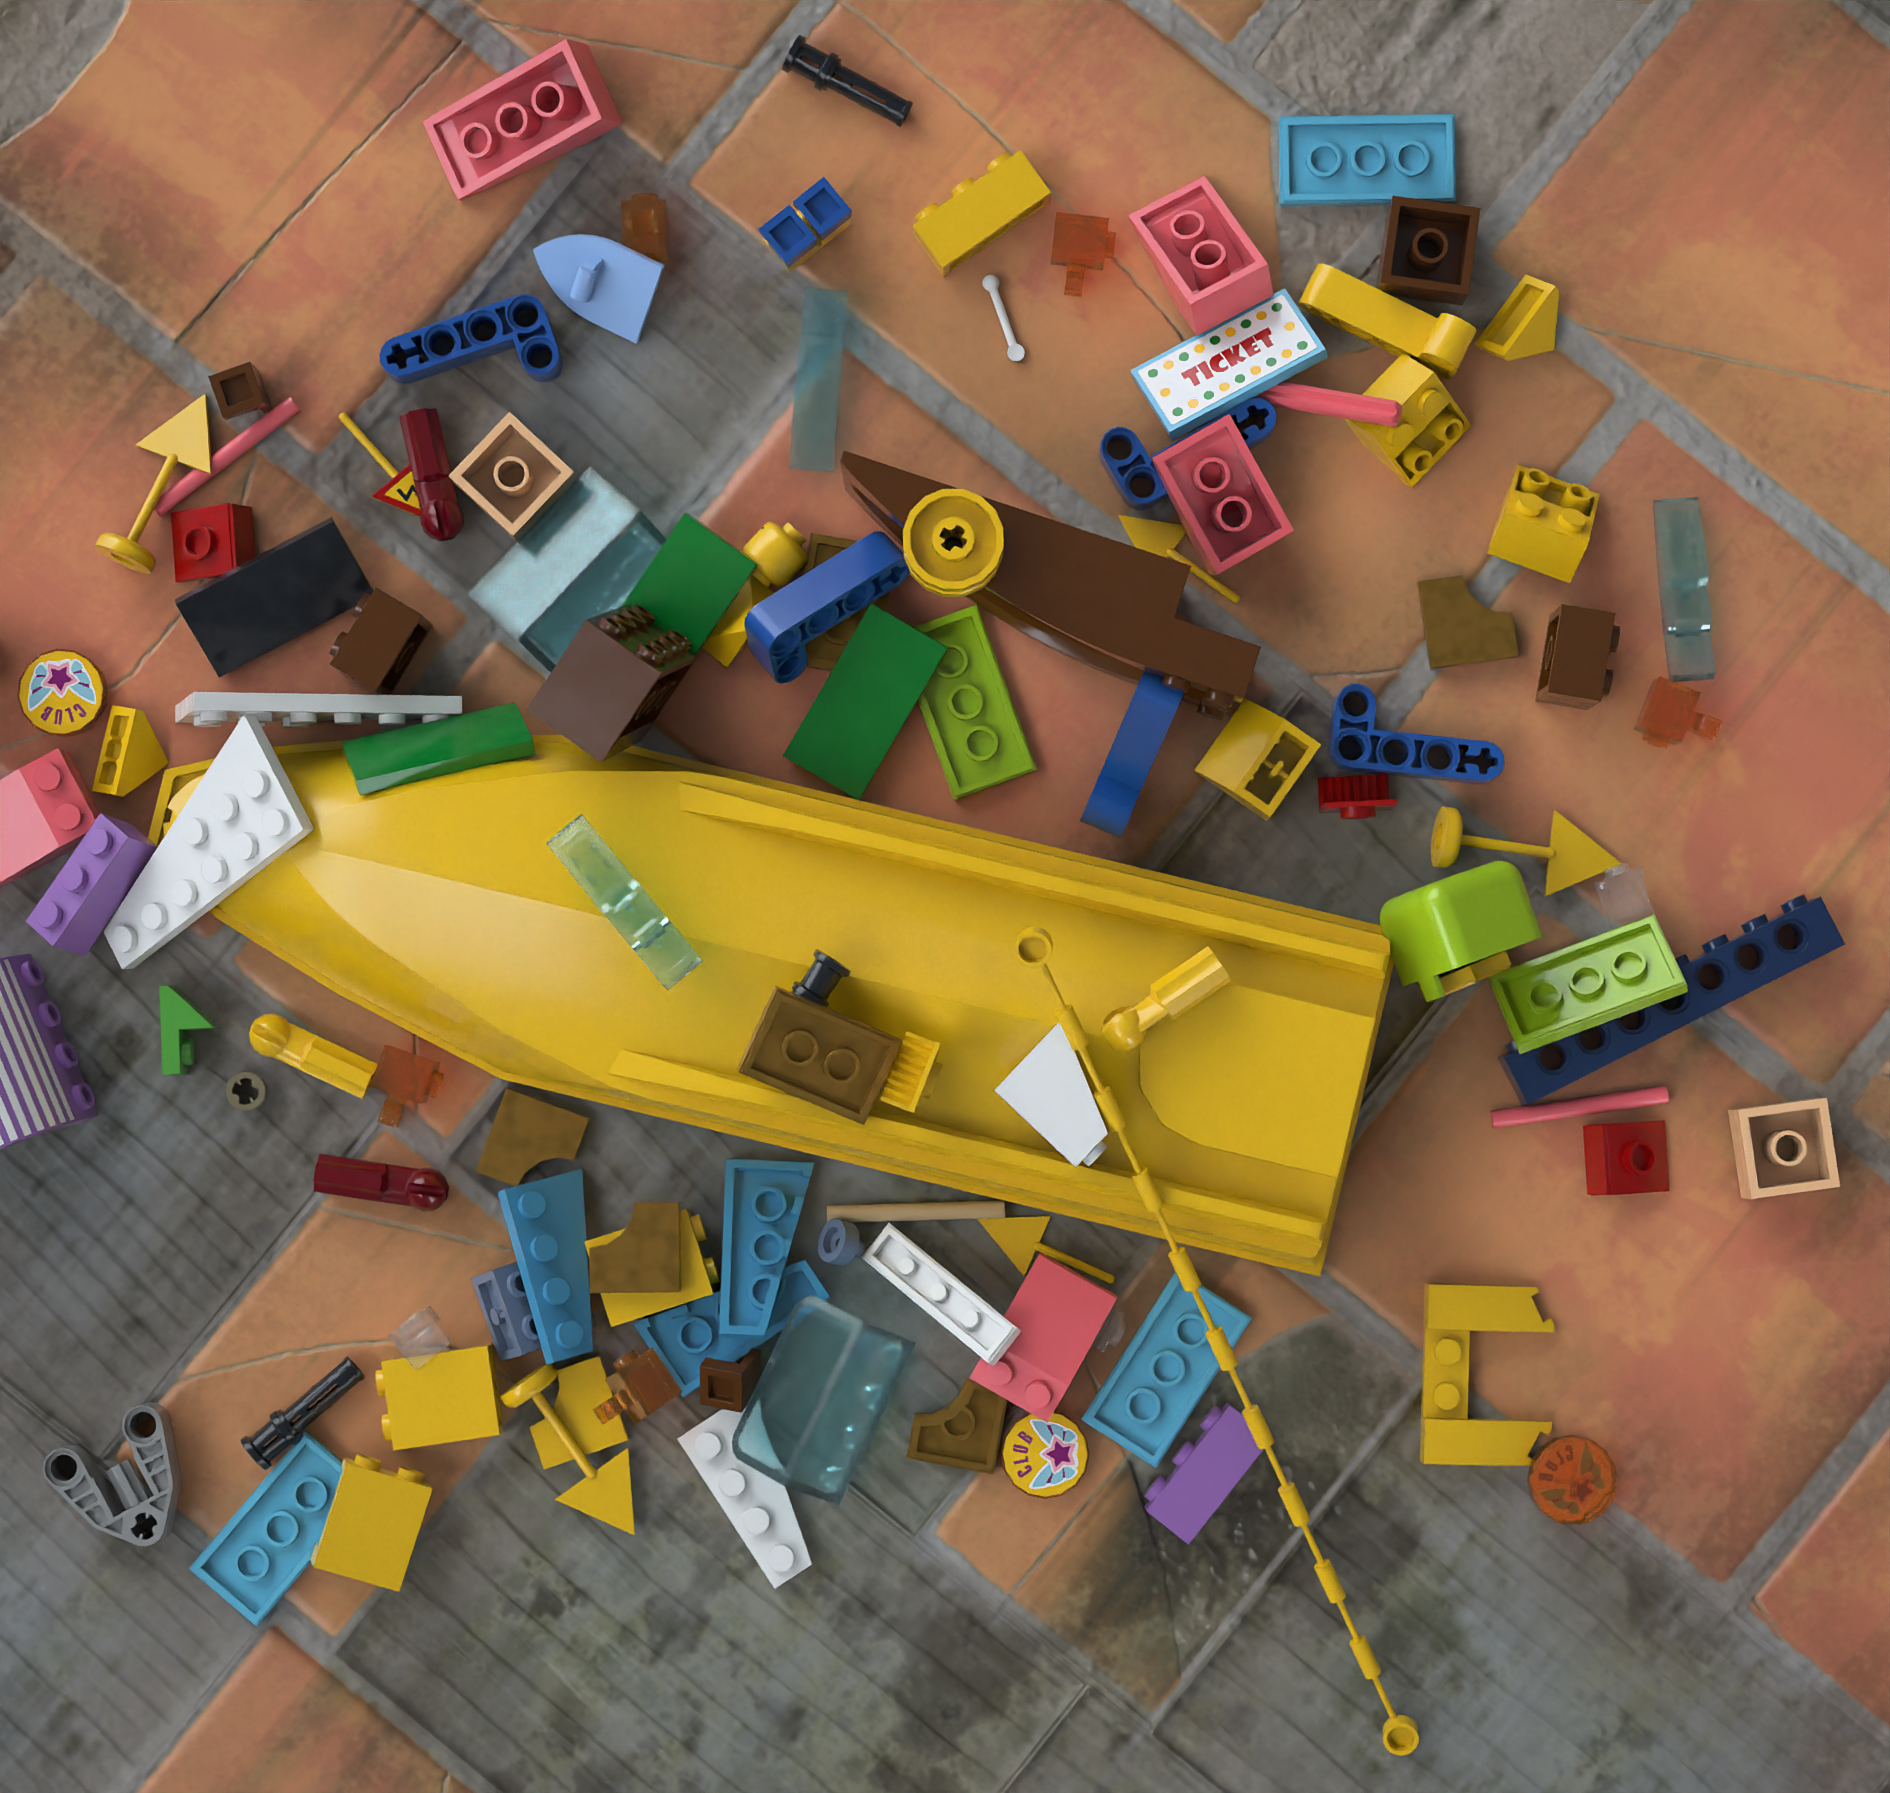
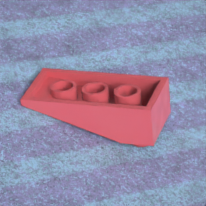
[422,39,623,201]
[0,748,101,888]

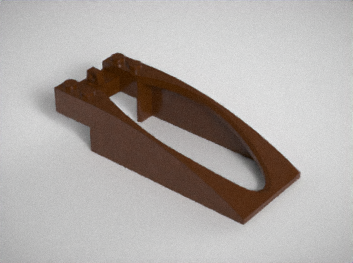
[840,451,1261,720]

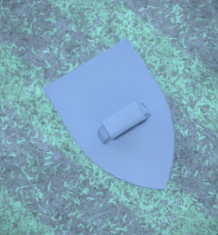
[533,234,665,344]

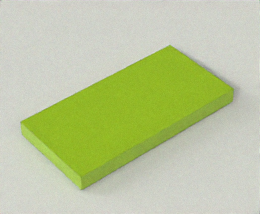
[915,605,1037,801]
[1488,914,1688,1054]

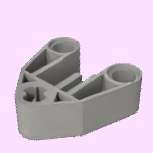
[43,1402,182,1547]

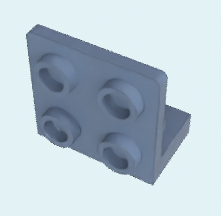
[471,1262,597,1362]

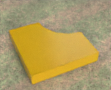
[1418,951,1511,1000]
[529,1355,629,1470]

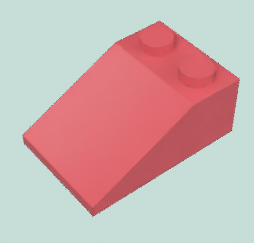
[1128,176,1274,335]
[1151,414,1294,575]
[970,1252,1118,1423]

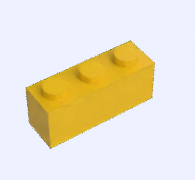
[912,150,1051,276]

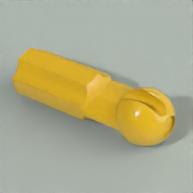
[1101,946,1231,1052]
[249,1013,380,1099]

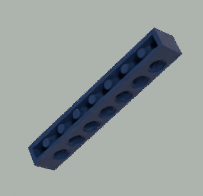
[1498,894,1845,1105]

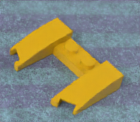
[1420,1283,1555,1466]

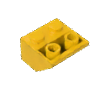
[1344,353,1472,488]
[1487,464,1600,583]
[1194,698,1321,821]

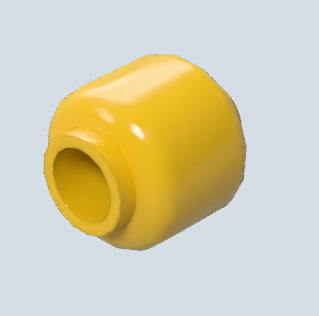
[743,522,808,588]

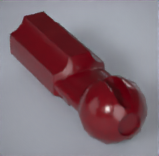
[399,408,464,541]
[313,1153,449,1212]

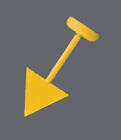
[94,394,212,574]
[1430,806,1622,897]
[499,1363,635,1535]

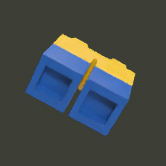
[758,177,852,273]

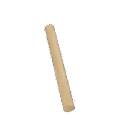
[827,1200,1005,1223]

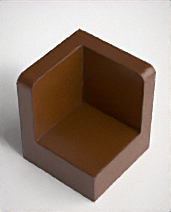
[208,362,272,420]
[700,1348,761,1413]

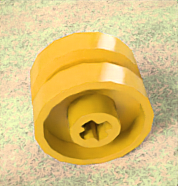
[903,489,1004,597]

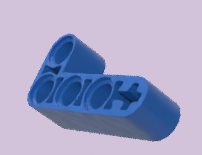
[379,294,563,384]
[1099,398,1277,510]
[744,531,910,684]
[1080,671,1184,839]
[1328,683,1505,784]

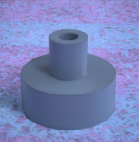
[818,1219,865,1266]

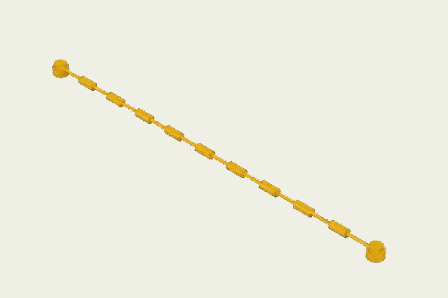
[1014,926,1419,1756]

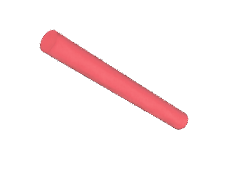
[154,396,300,517]
[1490,1086,1669,1128]

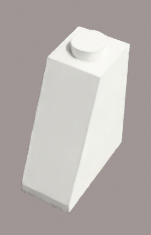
[994,1023,1108,1167]

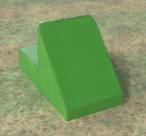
[159,985,221,1075]

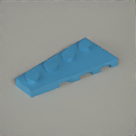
[497,1169,593,1365]

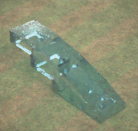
[789,287,849,472]
[1653,497,1716,682]
[546,814,703,990]

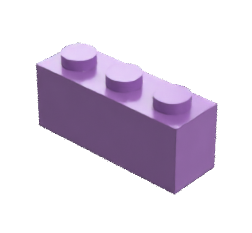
[26,813,158,956]
[1144,1402,1264,1545]

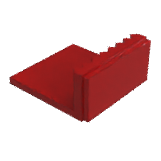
[171,503,255,583]
[1317,774,1397,819]
[1583,1120,1669,1196]

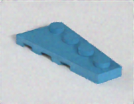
[719,1159,815,1339]
[633,1260,831,1398]

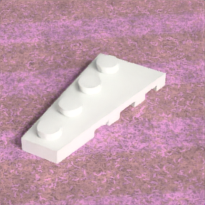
[677,1396,813,1589]

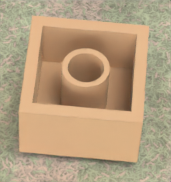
[449,411,579,544]
[1728,1098,1840,1199]

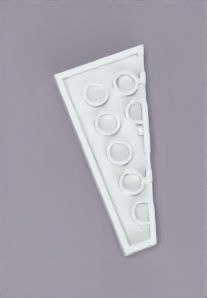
[175,692,462,728]
[103,714,314,969]

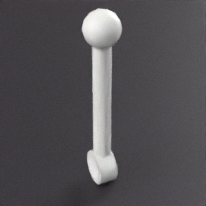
[982,274,1025,362]

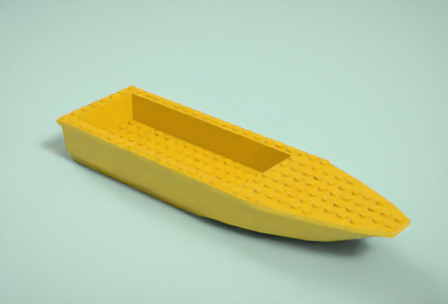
[148,735,1394,1277]

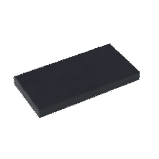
[175,517,373,678]

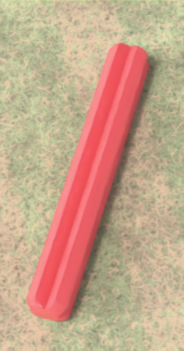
[1251,382,1403,427]

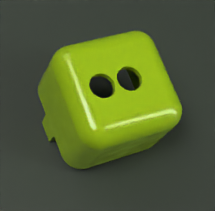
[1379,860,1544,1002]

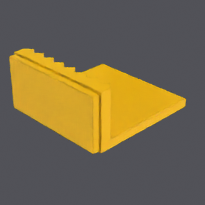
[880,1031,943,1113]

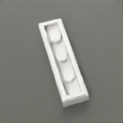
[861,1223,1021,1366]

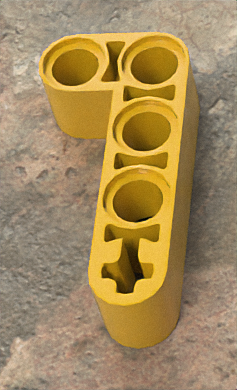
[1298,263,1477,380]

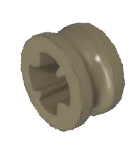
[226,1071,267,1111]

